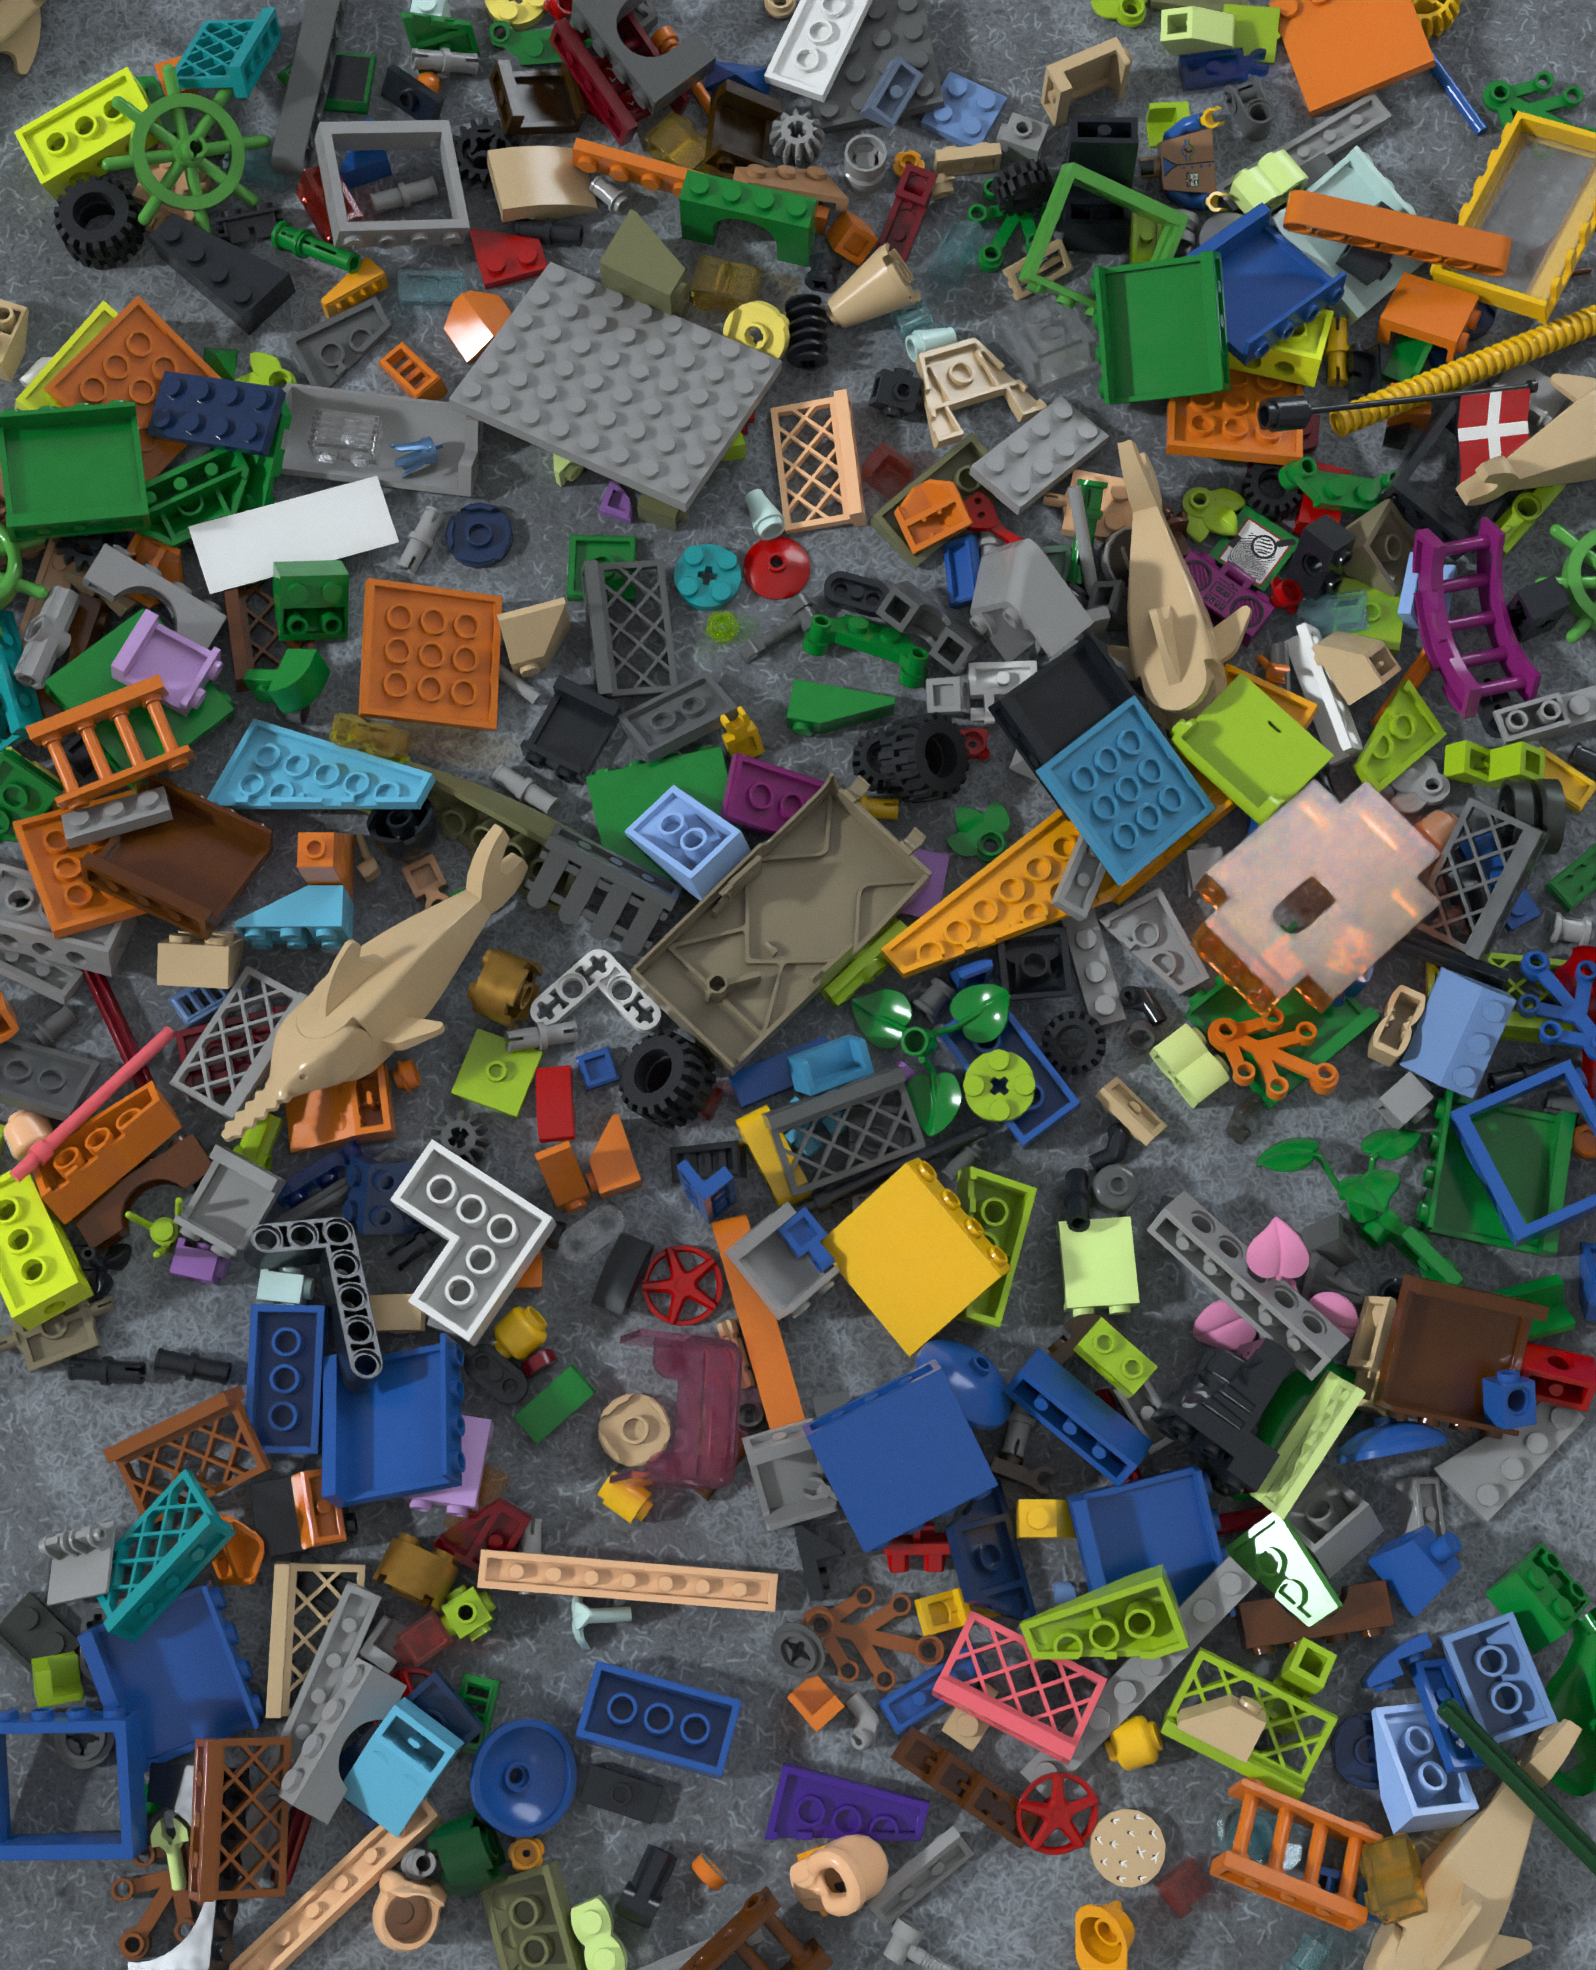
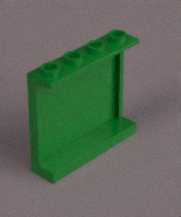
[1090,250,1231,405]
[0,400,151,542]
[44,608,235,794]
[586,745,742,884]
[1185,921,1380,1111]
[1416,1089,1576,1258]

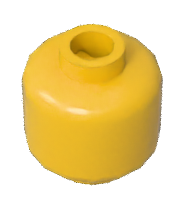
[493,1306,548,1360]
[1104,1715,1163,1771]

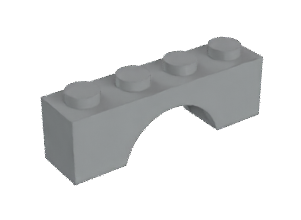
[82,543,227,649]
[277,1658,407,1825]

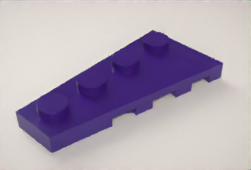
[765,1762,930,1841]

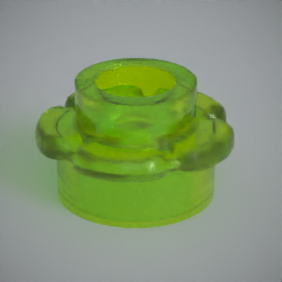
[706,611,739,643]

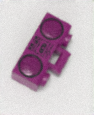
[1184,549,1275,648]

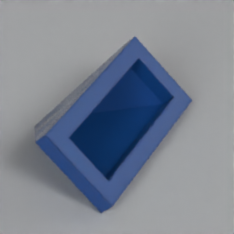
[705,61,770,96]

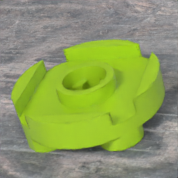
[963,1049,1036,1122]

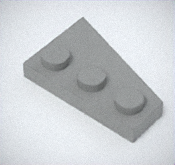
[1098,887,1210,996]

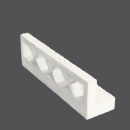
[1284,622,1363,766]

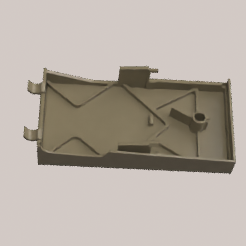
[630,772,932,1077]

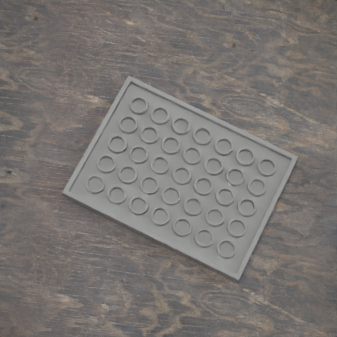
[449,262,782,512]

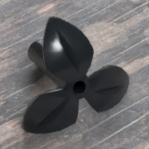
[72,1244,132,1299]

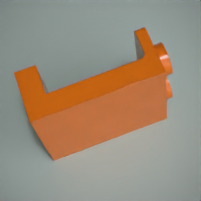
[1376,272,1482,362]

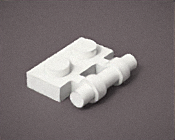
[968,660,1037,724]

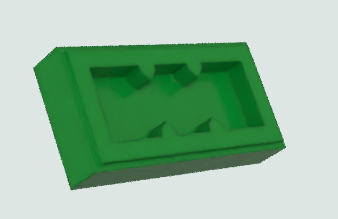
[1544,843,1596,913]

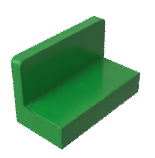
[1381,334,1433,384]
[1492,1274,1575,1342]

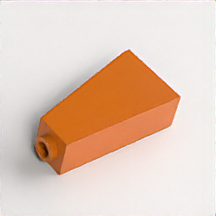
[297,832,355,901]

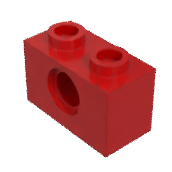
[1520,1342,1596,1412]

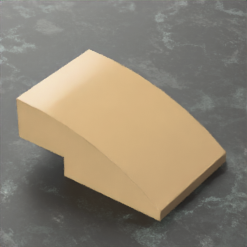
[487,146,598,223]

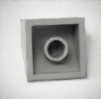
[1286,1467,1384,1579]

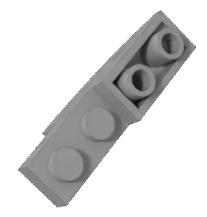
[1493,685,1596,744]

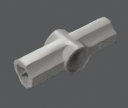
[14,585,81,690]

